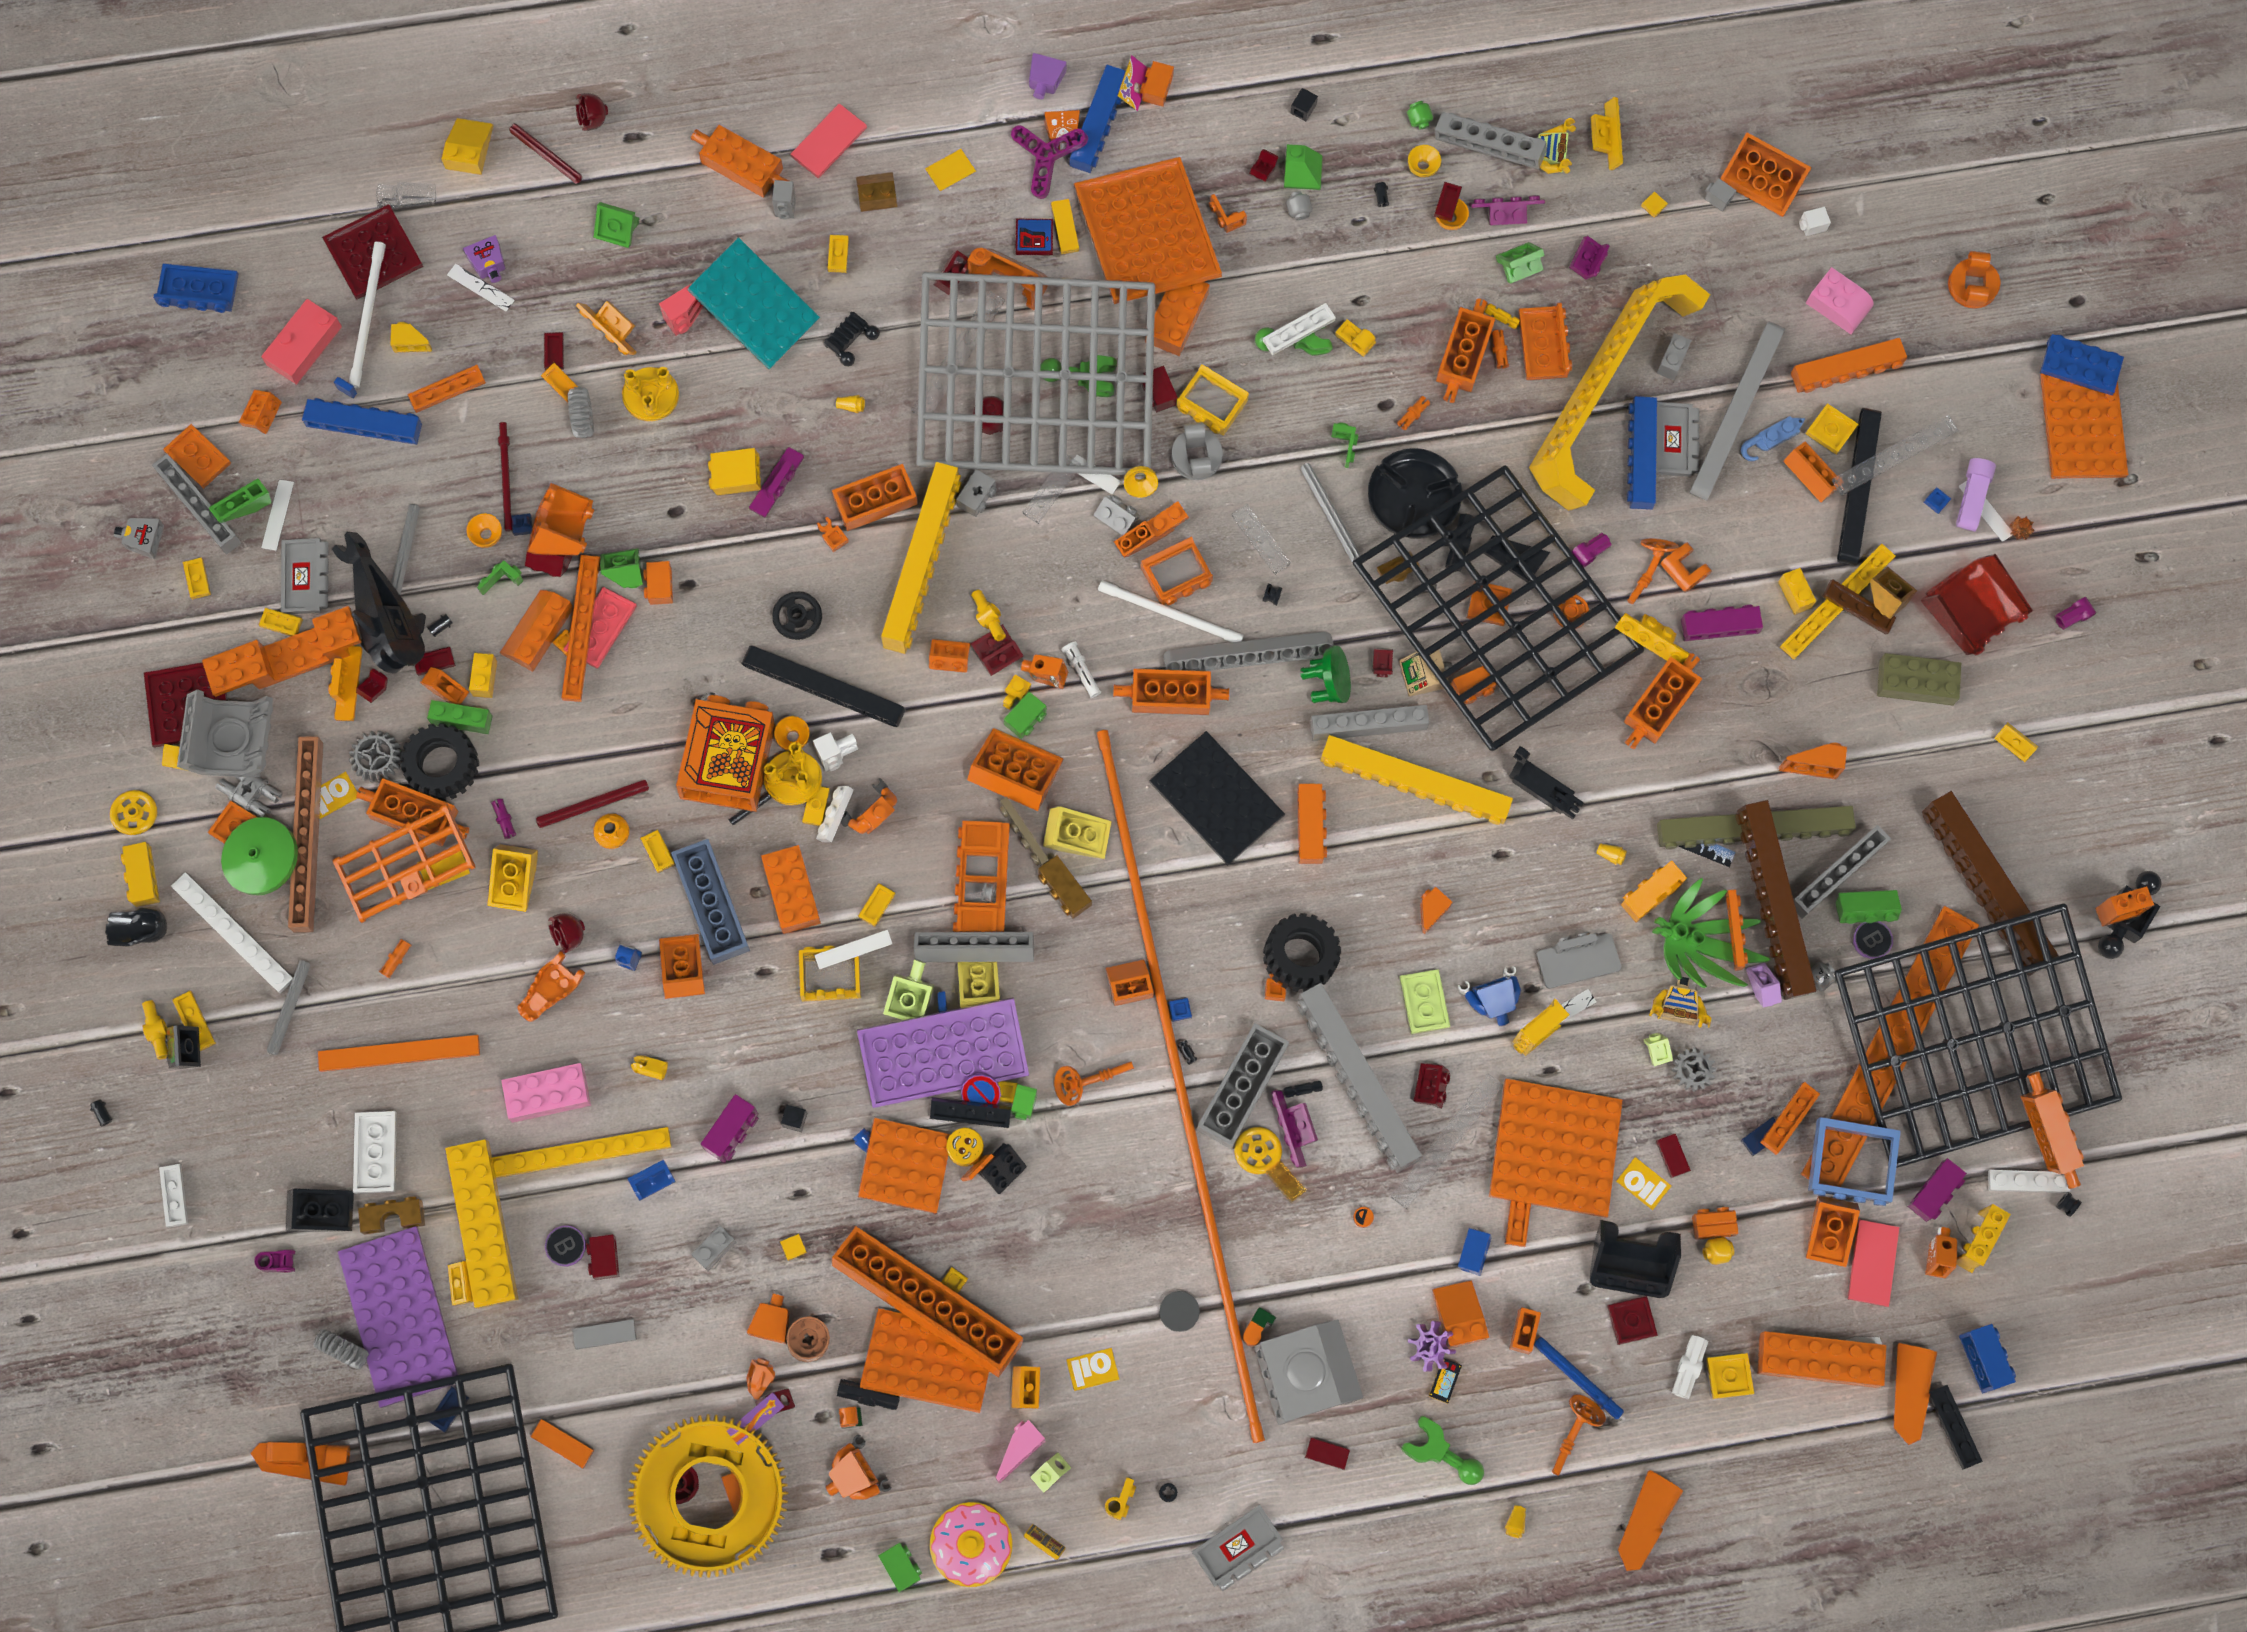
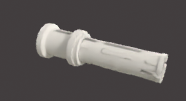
[1061,641,1101,698]

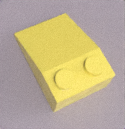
[1043,807,1112,859]
[958,962,1000,1008]

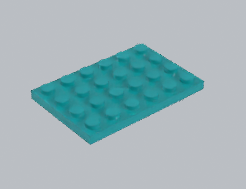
[687,237,820,369]

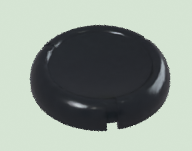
[1368,448,1462,539]

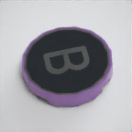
[1853,921,1893,959]
[545,1226,586,1267]

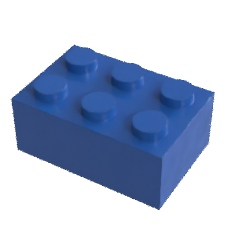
[1959,1324,2016,1394]

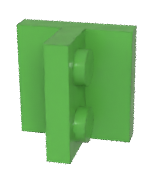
[593,202,640,248]
[1496,242,1545,284]

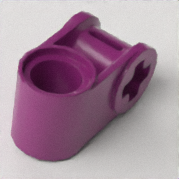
[254,1250,296,1273]

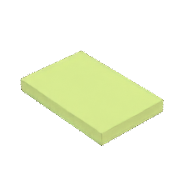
[1400,969,1450,1034]

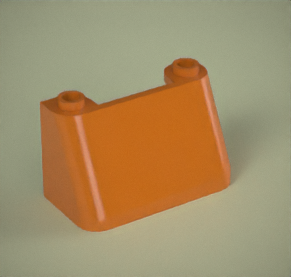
[967,248,1048,310]
[527,483,594,555]

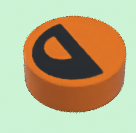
[1353,1207,1374,1228]

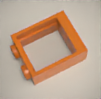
[2095,886,2154,927]

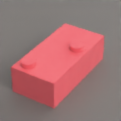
[261,299,342,385]

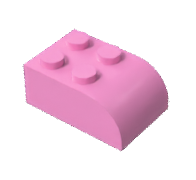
[1806,267,1874,335]

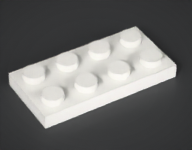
[353,1111,397,1194]

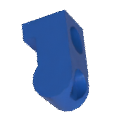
[615,944,642,971]

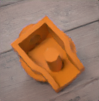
[746,1358,775,1400]

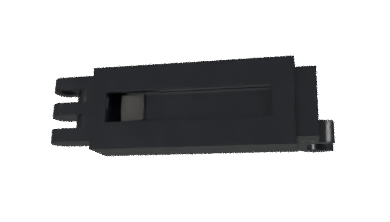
[1509,746,1584,819]

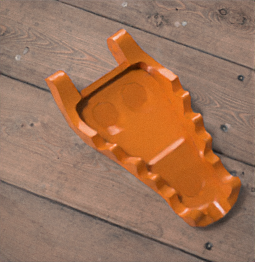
[517,951,585,1022]

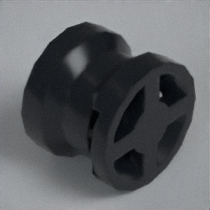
[1262,583,1283,606]
[2056,1191,2082,1217]

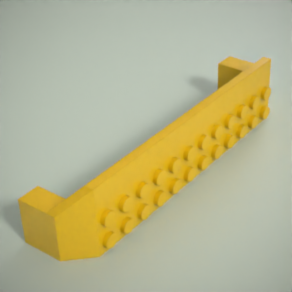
[1529,274,1710,511]

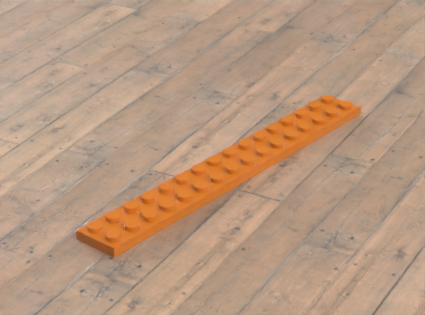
[1800,906,1979,1187]

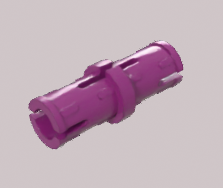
[491,799,516,839]

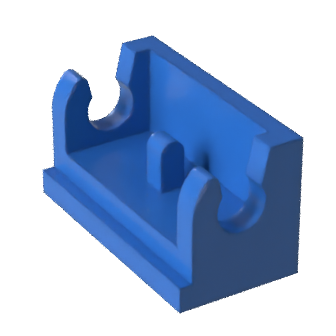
[627,1160,676,1201]
[1458,1228,1492,1276]

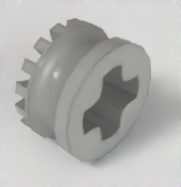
[981,883,995,902]

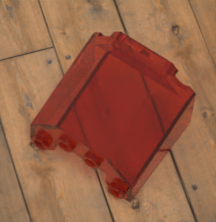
[1921,554,2033,656]

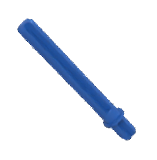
[1534,1337,1624,1419]

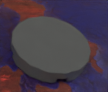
[1159,1291,1200,1332]

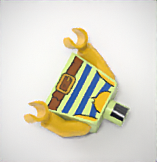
[1525,118,1576,174]

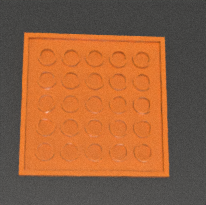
[1489,1079,1623,1218]

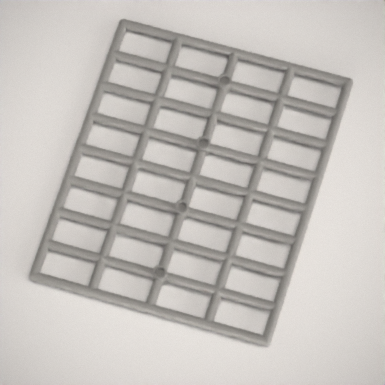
[917,272,1155,476]

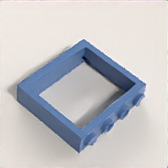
[1808,1117,1901,1206]

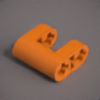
[1660,542,1712,593]

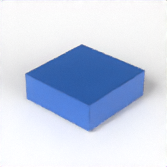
[334,377,357,399]
[1923,487,1951,514]
[937,991,947,1013]
[1168,998,1192,1022]

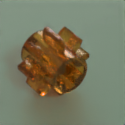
[2009,516,2035,540]

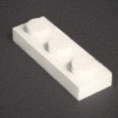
[816,786,854,842]
[159,1164,188,1228]

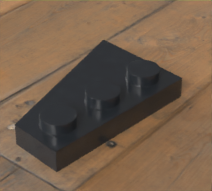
[1483,535,1550,583]

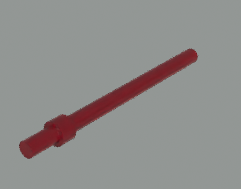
[498,422,512,532]

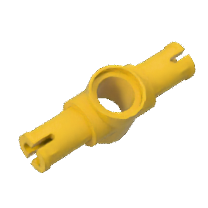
[971,590,1006,641]
[142,1000,168,1060]

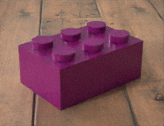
[701,1094,759,1163]

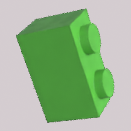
[1004,692,1047,739]
[878,1543,922,1593]

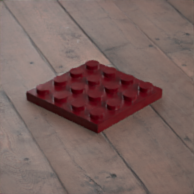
[322,204,424,300]
[144,662,228,748]

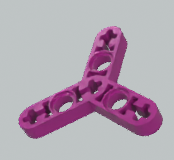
[1011,125,1088,199]

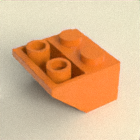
[1106,960,1154,1006]

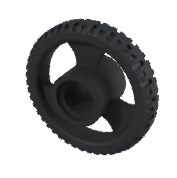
[772,592,822,640]

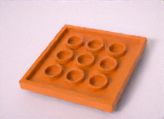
[858,1118,951,1214]

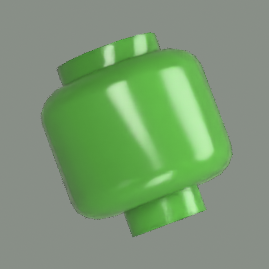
[1407,101,1433,130]

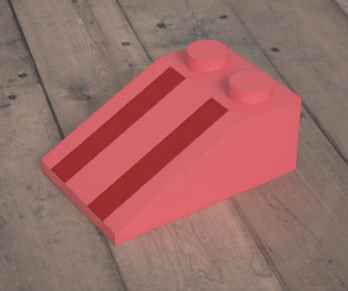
[659,283,704,336]

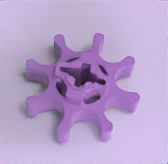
[1408,1321,1456,1372]

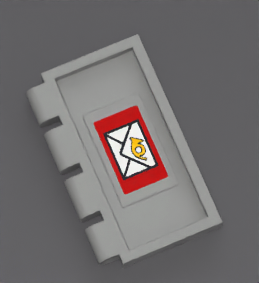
[1656,402,1699,477]
[281,538,329,614]
[1191,1505,1284,1591]

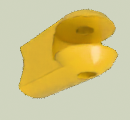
[631,1055,668,1080]

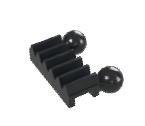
[824,311,880,367]

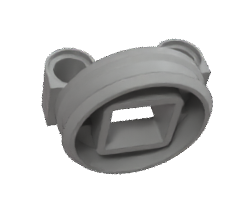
[1172,422,1223,480]

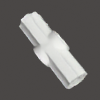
[1672,1335,1708,1399]

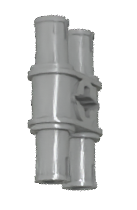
[215,776,283,817]

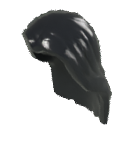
[105,908,167,947]

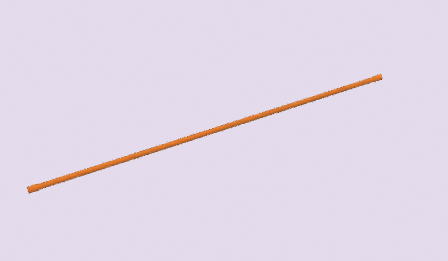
[1097,730,1265,1443]

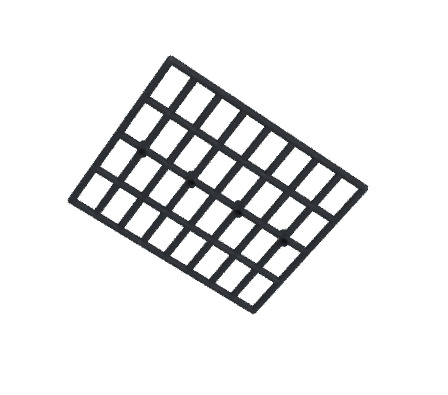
[1352,465,1644,751]
[1834,903,2122,1168]
[300,1364,558,1632]

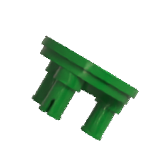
[1300,646,1351,703]

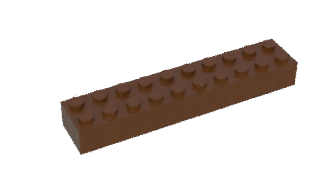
[1922,791,2059,977]
[1736,800,1817,1000]

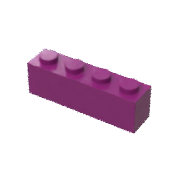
[1681,605,1763,642]

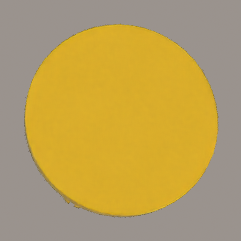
[622,367,679,421]
[763,742,822,805]

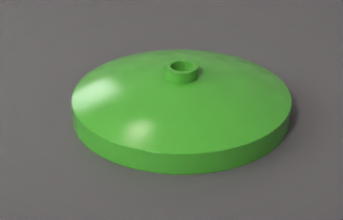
[221,817,298,896]

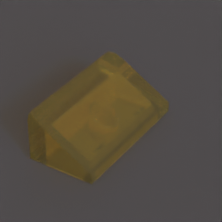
[1265,1160,1306,1203]

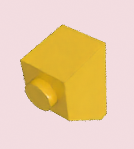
[391,322,432,353]

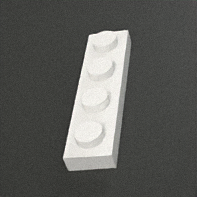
[1262,303,1336,356]
[1988,1170,2070,1193]

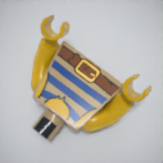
[1649,977,1711,1028]

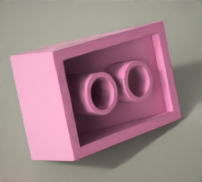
[996,1420,1045,1484]

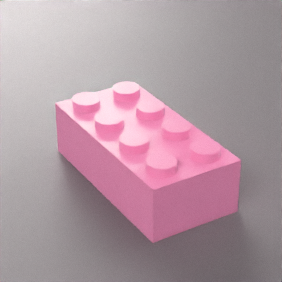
[501,1063,591,1123]

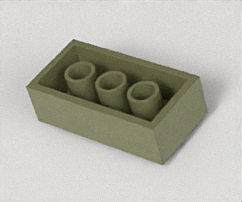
[1877,653,1962,706]

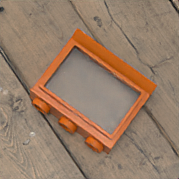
[1141,536,1213,606]

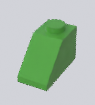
[1011,1084,1037,1121]

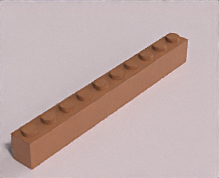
[288,737,323,933]

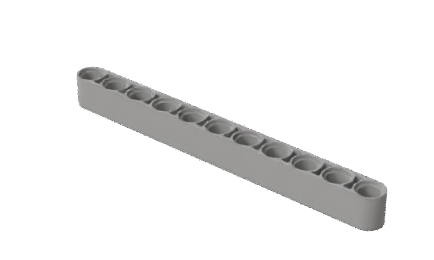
[1690,321,1785,501]

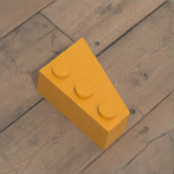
[1621,860,1687,923]

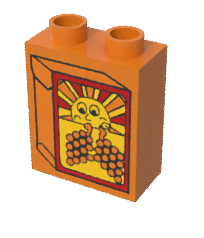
[676,695,775,812]

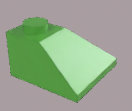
[1284,144,1322,190]
[600,549,643,588]

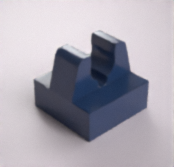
[512,513,533,536]

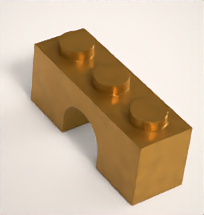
[358,1197,425,1235]

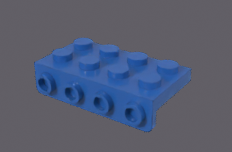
[153,264,239,313]
[2040,334,2124,396]

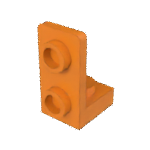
[1209,194,1247,233]

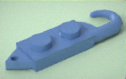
[1741,416,1805,461]

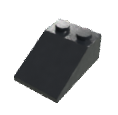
[286,1188,354,1232]

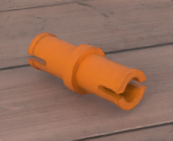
[1491,329,1509,369]
[1397,396,1430,430]
[379,939,412,979]

